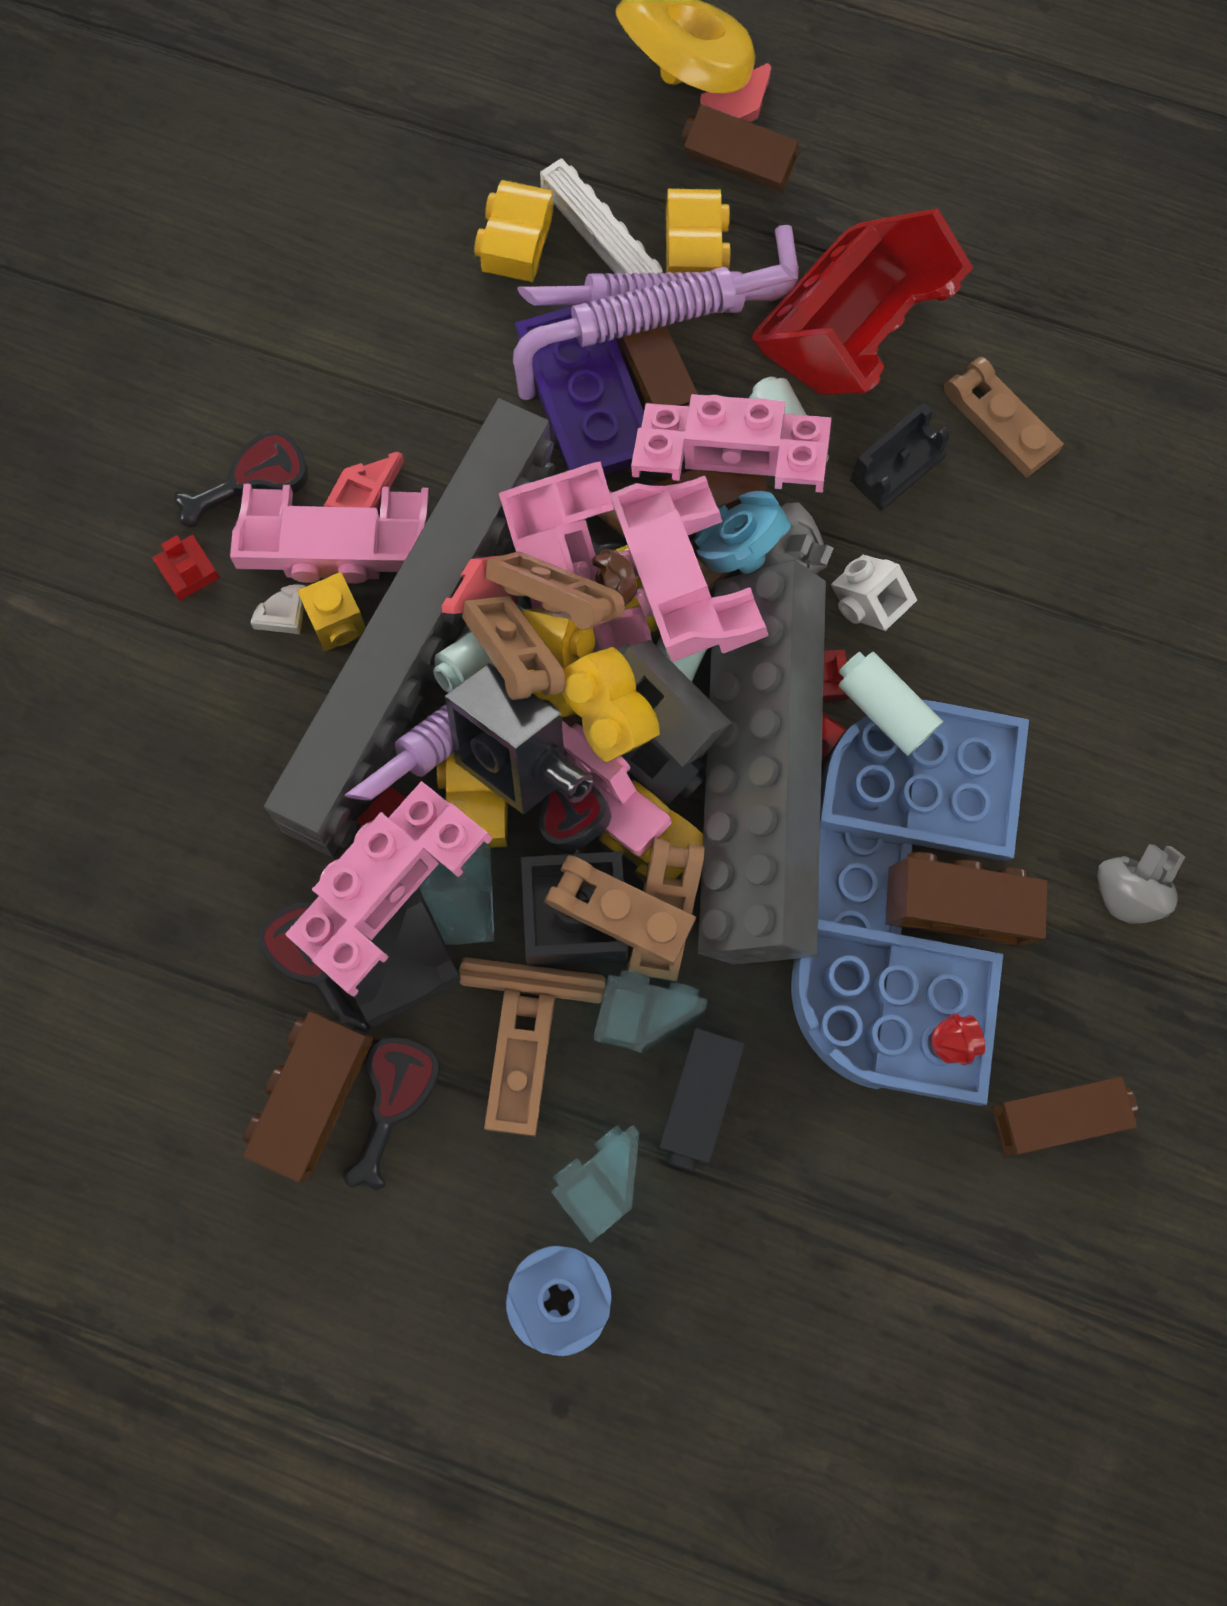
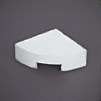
[251,585,305,634]

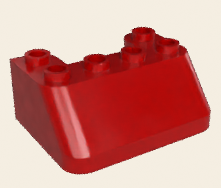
[752,208,973,395]

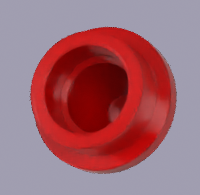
[932,1014,985,1066]

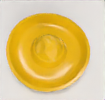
[616,0,755,93]

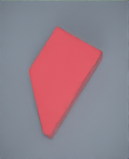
[700,63,771,122]
[323,452,404,511]
[442,555,518,614]

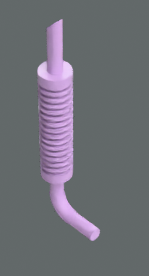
[517,225,799,313]
[513,264,798,400]
[344,705,454,800]

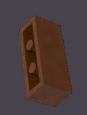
[885,852,1048,947]
[243,1011,374,1183]

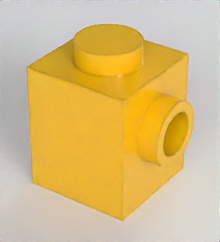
[297,572,366,652]

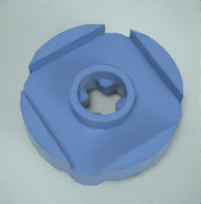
[506,1246,612,1356]

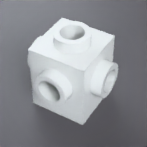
[831,555,917,631]

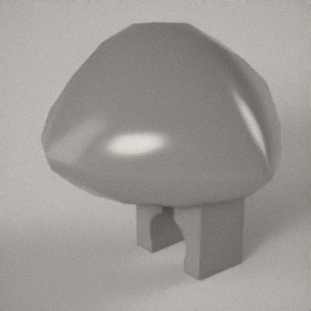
[757,502,833,574]
[1097,844,1185,924]

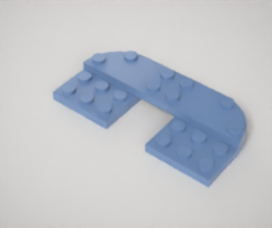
[791,700,1029,1106]

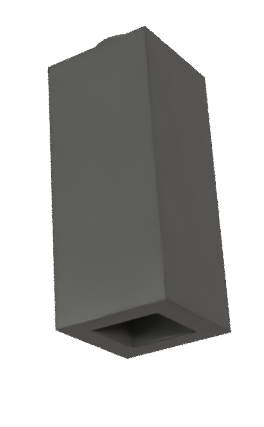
[618,640,732,767]

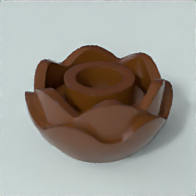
[592,549,637,606]

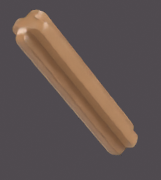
[459,957,606,1003]

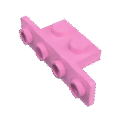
[562,721,672,856]

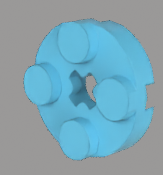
[695,491,791,574]

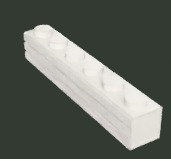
[540,158,662,275]

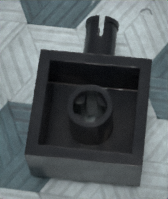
[445,663,594,815]
[521,846,628,967]

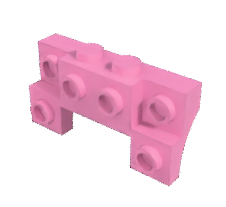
[631,394,831,493]
[499,461,652,653]
[610,475,769,662]
[230,484,430,584]
[285,781,492,997]

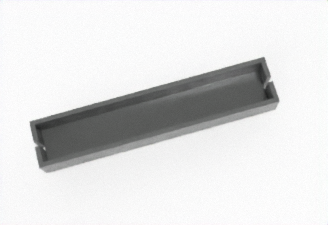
[263,398,555,857]

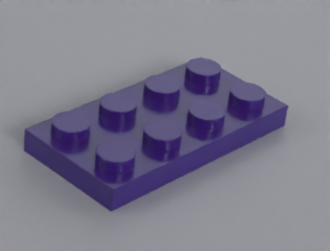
[515,306,644,475]

